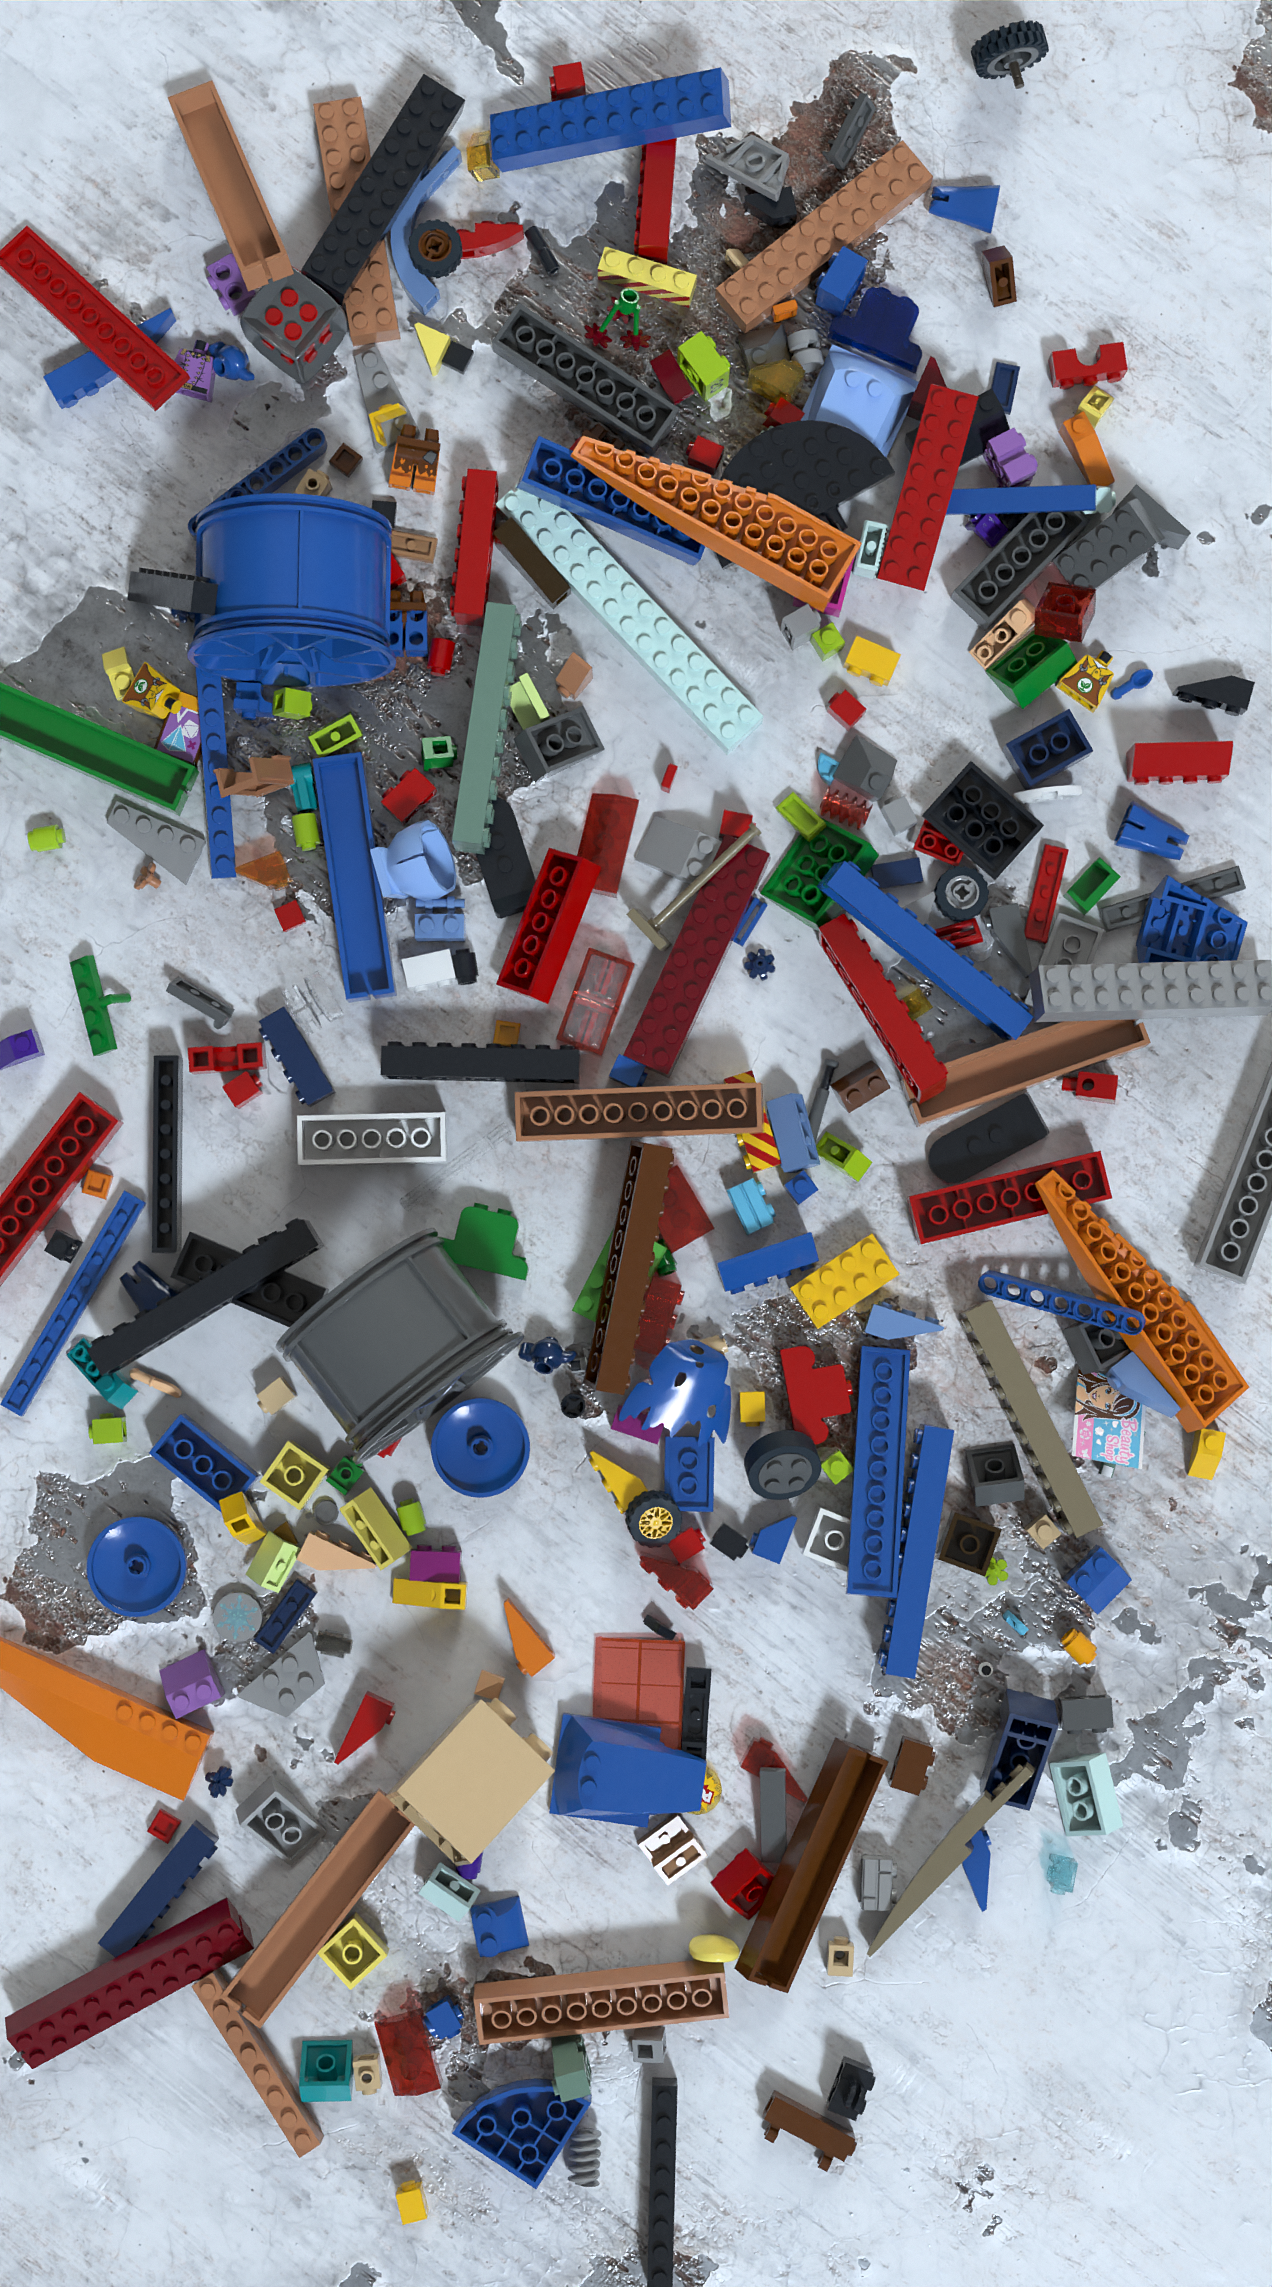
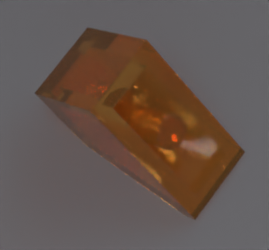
[234,850,293,891]

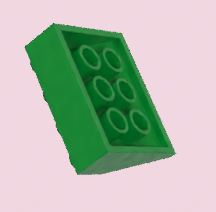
[760,817,879,932]

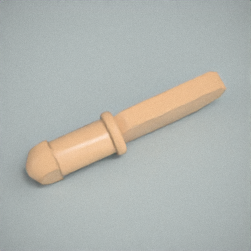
[129,1368,182,1398]

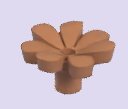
[134,862,161,890]

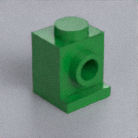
[421,736,457,771]
[326,1455,365,1495]

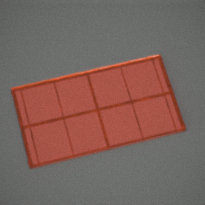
[593,1636,685,1750]

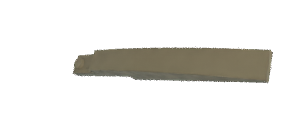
[867,1762,1035,1957]

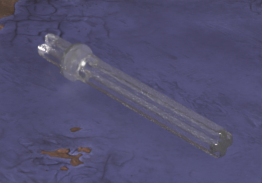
[399,1122,512,1211]

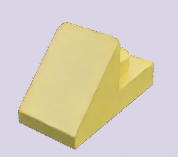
[101,647,135,700]

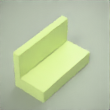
[510,673,550,730]
[245,1531,301,1593]

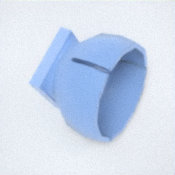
[370,820,457,901]

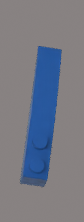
[43,308,177,409]

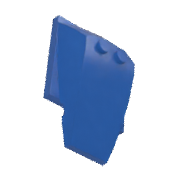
[549,1713,707,1828]

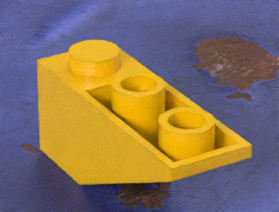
[588,1450,648,1514]
[219,1491,267,1545]
[392,1578,468,1610]

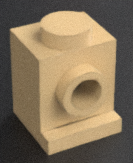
[826,1936,854,1977]
[353,2053,383,2095]

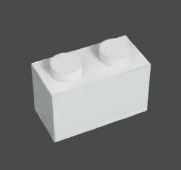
[401,949,456,993]

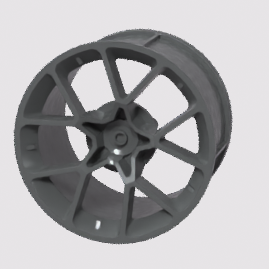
[276,1228,524,1465]

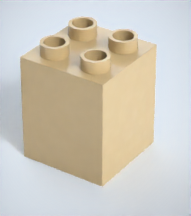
[385,1698,555,1866]

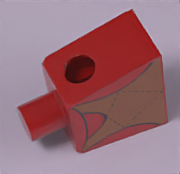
[1062,1071,1118,1105]

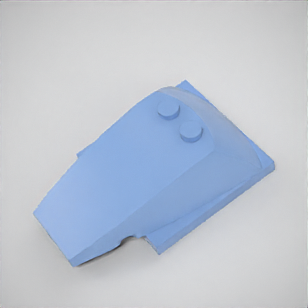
[801,344,919,459]

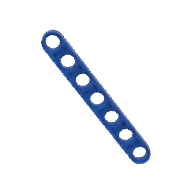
[978,1270,1146,1335]

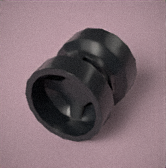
[561,1393,585,1418]

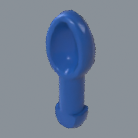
[1110,669,1153,700]

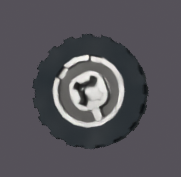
[934,866,989,922]

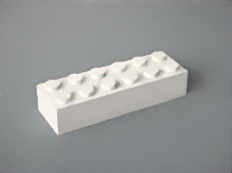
[297,1112,448,1166]

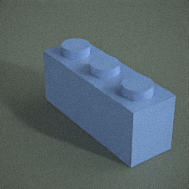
[766,1093,820,1173]

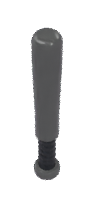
[808,1059,839,1143]

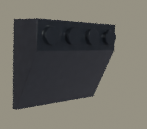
[922,761,1044,880]

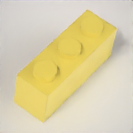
[339,1487,413,1570]

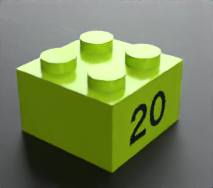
[677,331,731,402]

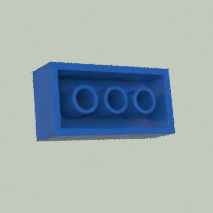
[149,1413,261,1513]

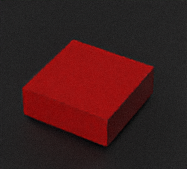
[661,763,678,793]
[274,900,307,933]
[147,1809,182,1844]

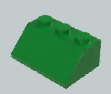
[985,625,1078,709]

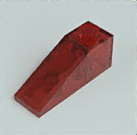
[739,1737,808,1804]

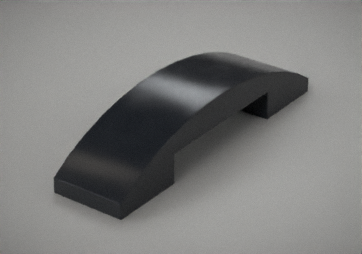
[681,1667,712,1760]

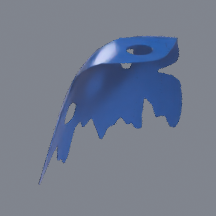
[619,1339,731,1447]

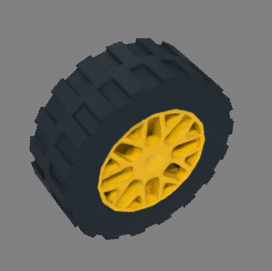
[625,1490,682,1548]

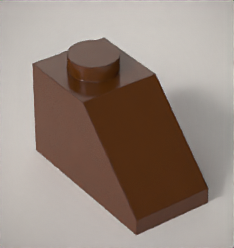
[981,245,1017,307]

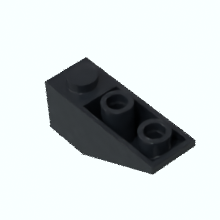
[1172,675,1255,716]

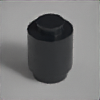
[451,948,479,985]

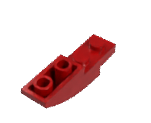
[456,221,524,259]

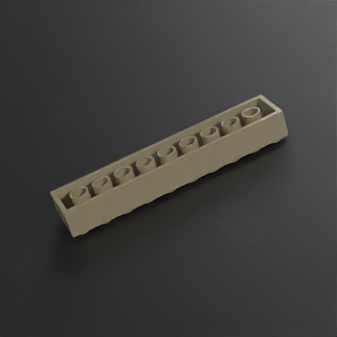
[958,1300,1104,1538]

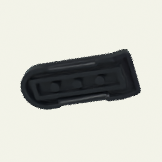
[476,797,536,918]
[928,1093,1049,1183]

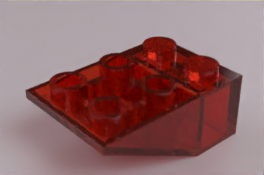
[639,1551,714,1610]

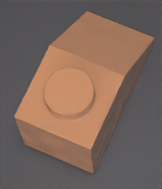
[555,652,593,701]

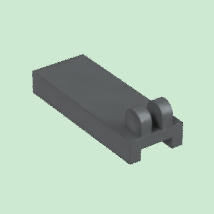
[166,976,235,1029]

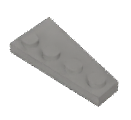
[354,346,420,454]
[107,801,206,885]

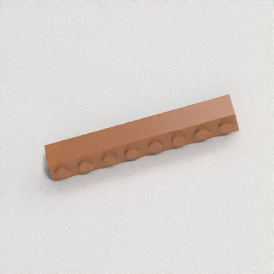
[191,1968,324,2158]

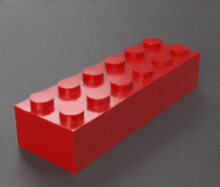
[634,138,677,265]
[450,468,499,627]
[496,848,601,1004]

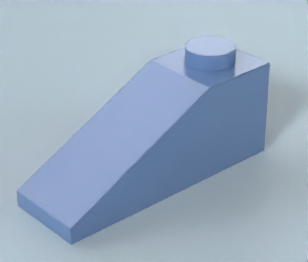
[1105,1351,1181,1418]

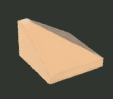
[474,1670,505,1700]

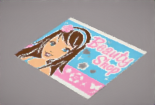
[1072,1369,1146,1470]

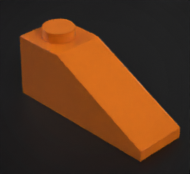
[1058,411,1115,487]
[504,1598,555,1677]

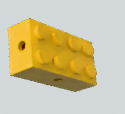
[789,1233,900,1329]

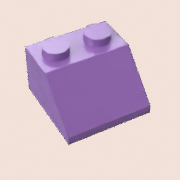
[159,1649,225,1719]

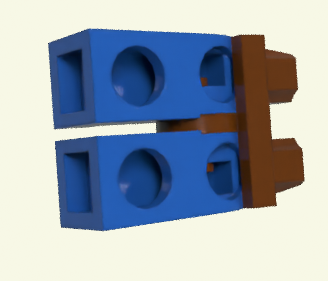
[390,590,429,657]

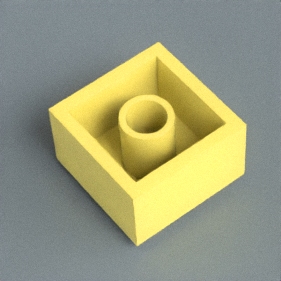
[260,1440,331,1510]
[317,1912,389,1990]

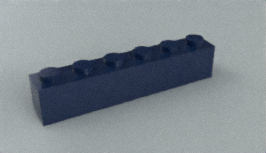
[98,1820,219,1958]

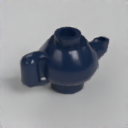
[518,1337,577,1374]

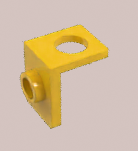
[369,403,407,447]

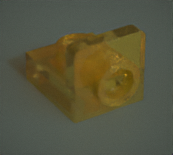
[899,988,933,1021]

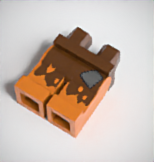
[388,424,441,495]

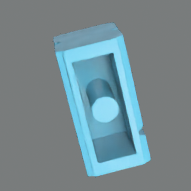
[726,1178,776,1235]

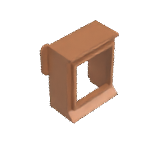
[213,755,295,798]

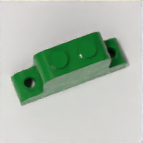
[441,1202,529,1281]

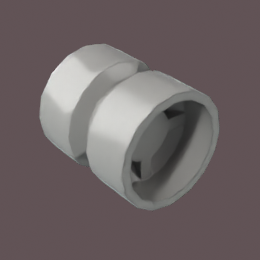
[787,329,824,374]

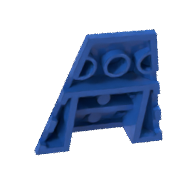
[1136,875,1248,963]

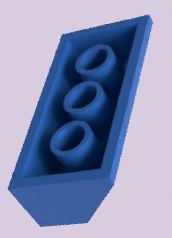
[716,1232,819,1295]

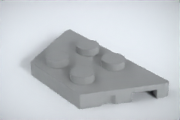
[705,135,790,202]
[237,1631,325,1718]

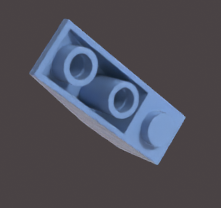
[863,1301,944,1340]

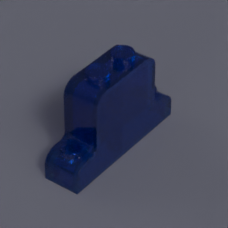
[827,287,922,374]

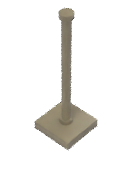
[626,823,762,951]

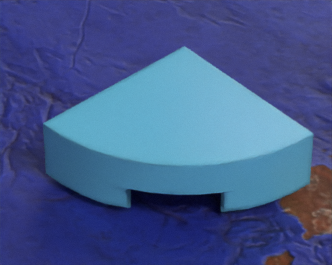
[817,753,840,786]
[1002,1610,1029,1635]

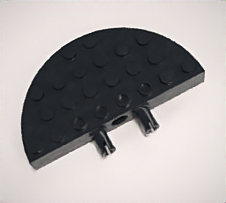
[716,420,895,570]

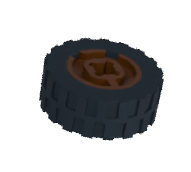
[408,219,463,279]

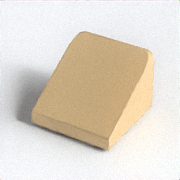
[725,249,749,273]

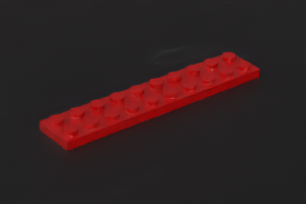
[0,226,191,412]

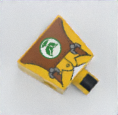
[1056,650,1114,713]
[122,662,182,719]

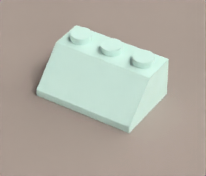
[1049,1753,1123,1836]

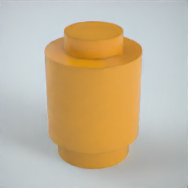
[1060,1628,1097,1665]

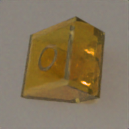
[747,359,806,405]

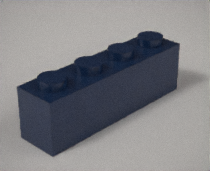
[258,1007,336,1107]

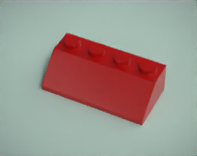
[1126,741,1233,785]

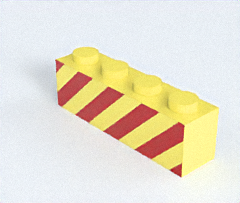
[598,246,697,308]

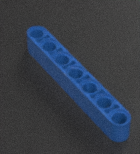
[188,428,327,541]

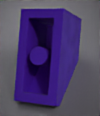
[0,1029,45,1070]

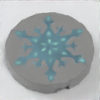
[213,1592,263,1642]

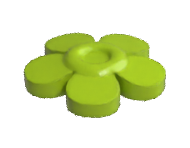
[981,1557,1008,1585]

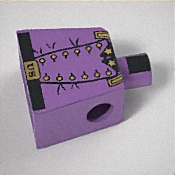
[174,340,216,403]

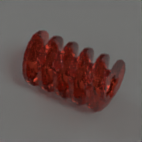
[819,786,874,831]

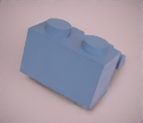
[415,896,466,942]

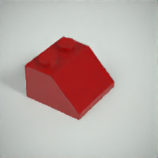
[710,1848,775,1921]

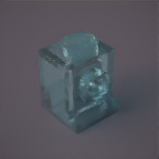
[1047,1853,1078,1895]

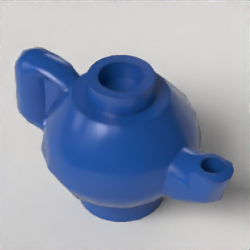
[208,341,254,381]

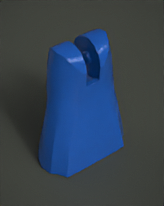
[928,185,1000,234]
[1114,800,1190,860]

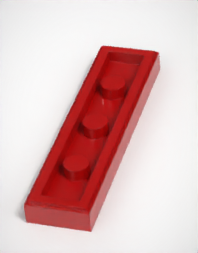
[1024,844,1069,944]

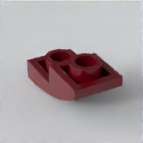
[650,349,694,405]

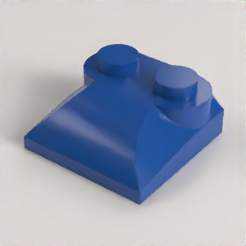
[470,1895,529,1957]

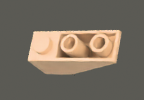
[969,598,1043,670]
[296,1529,377,1570]

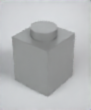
[881,795,918,836]

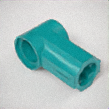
[290,762,318,813]

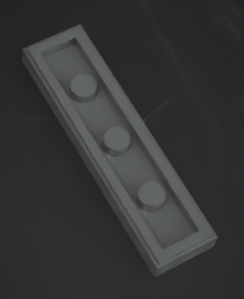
[760,1767,787,1863]

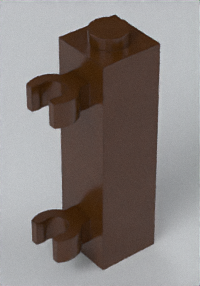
[763,2090,857,2172]

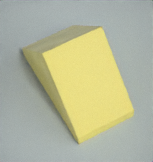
[414,323,451,376]
[1074,386,1115,429]

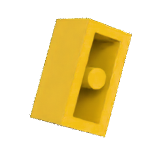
[843,635,901,687]

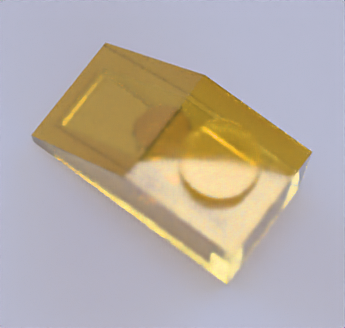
[466,130,500,182]

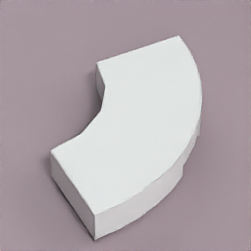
[1013,785,1082,804]

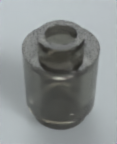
[315,1629,353,1658]

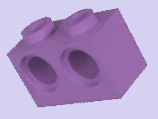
[206,253,256,316]

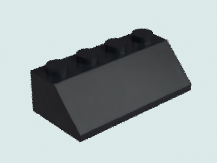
[905,388,1010,467]

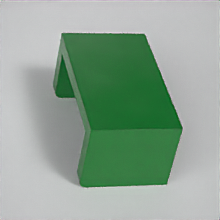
[1063,857,1121,915]

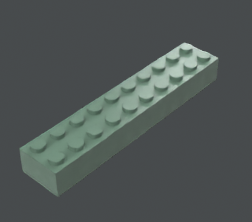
[452,602,522,854]

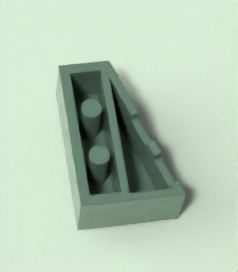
[551,2034,592,2102]

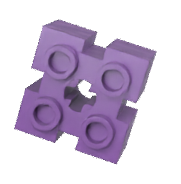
[982,427,1038,488]

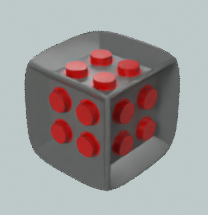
[240,267,348,384]

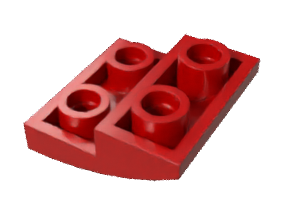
[913,805,964,867]

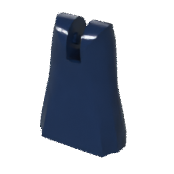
[119,1260,179,1312]

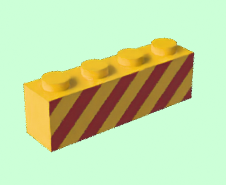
[723,1070,781,1174]

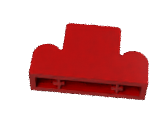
[779,1346,853,1444]

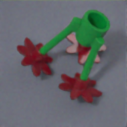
[584,288,651,352]

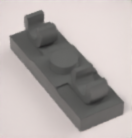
[822,93,876,171]

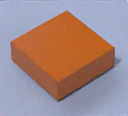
[771,299,798,323]
[82,1169,114,1200]

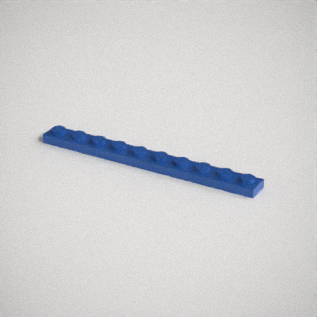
[193,634,236,879]
[0,1190,147,1417]

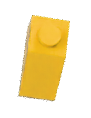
[1187,1428,1226,1480]

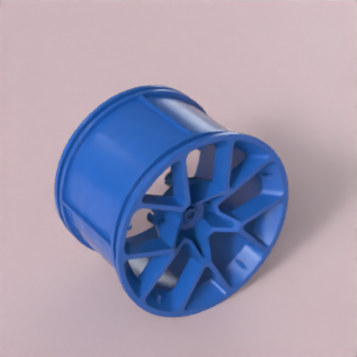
[187,493,396,687]

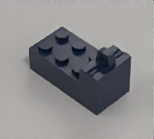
[979,1688,1059,1811]

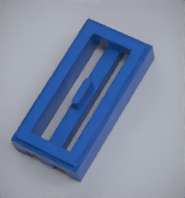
[733,897,768,947]

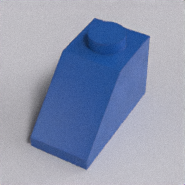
[749,1514,797,1564]

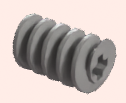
[568,2128,601,2187]

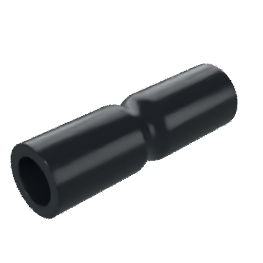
[524,226,560,275]

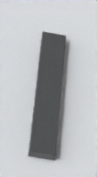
[1099,865,1246,933]

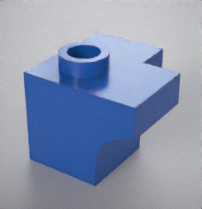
[233,682,275,720]

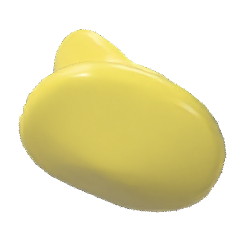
[689,1934,740,1963]

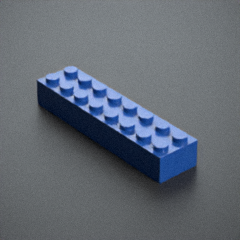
[516,436,705,566]

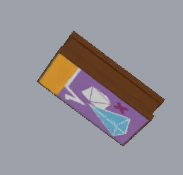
[154,690,202,768]

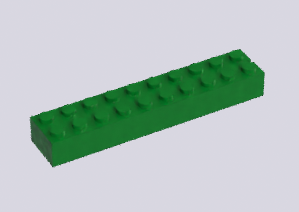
[0,682,199,816]

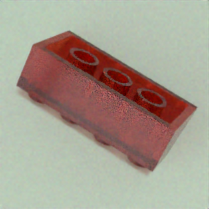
[577,793,639,899]

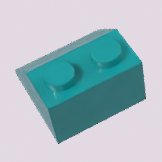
[299,2040,353,2102]

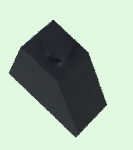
[743,186,797,229]

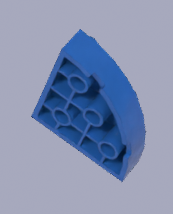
[452,2078,592,2189]

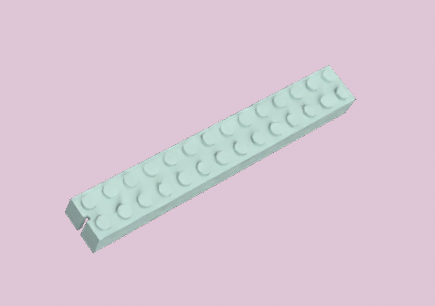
[496,485,764,755]

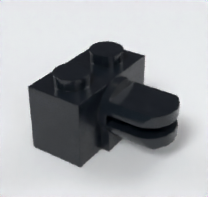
[826,2056,876,2121]

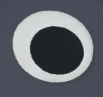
[978,1662,993,1677]

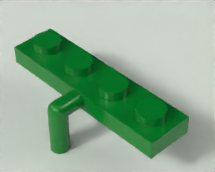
[69,955,131,1056]

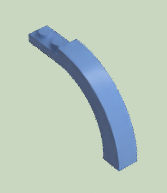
[391,146,462,316]

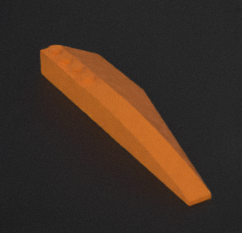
[571,436,862,612]
[1035,1170,1249,1433]
[0,1636,215,1801]

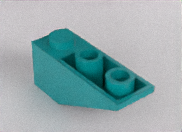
[66,1337,139,1409]

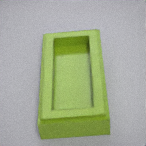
[776,792,827,842]

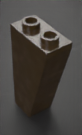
[493,517,571,610]

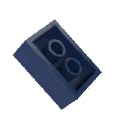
[1002,709,1093,791]

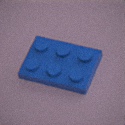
[664,1436,715,1512]

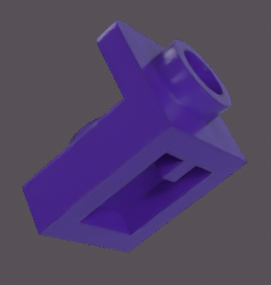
[965,514,1008,548]

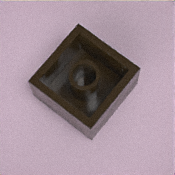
[935,1510,1002,1576]

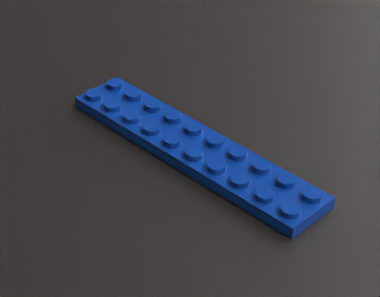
[846,1346,910,1599]

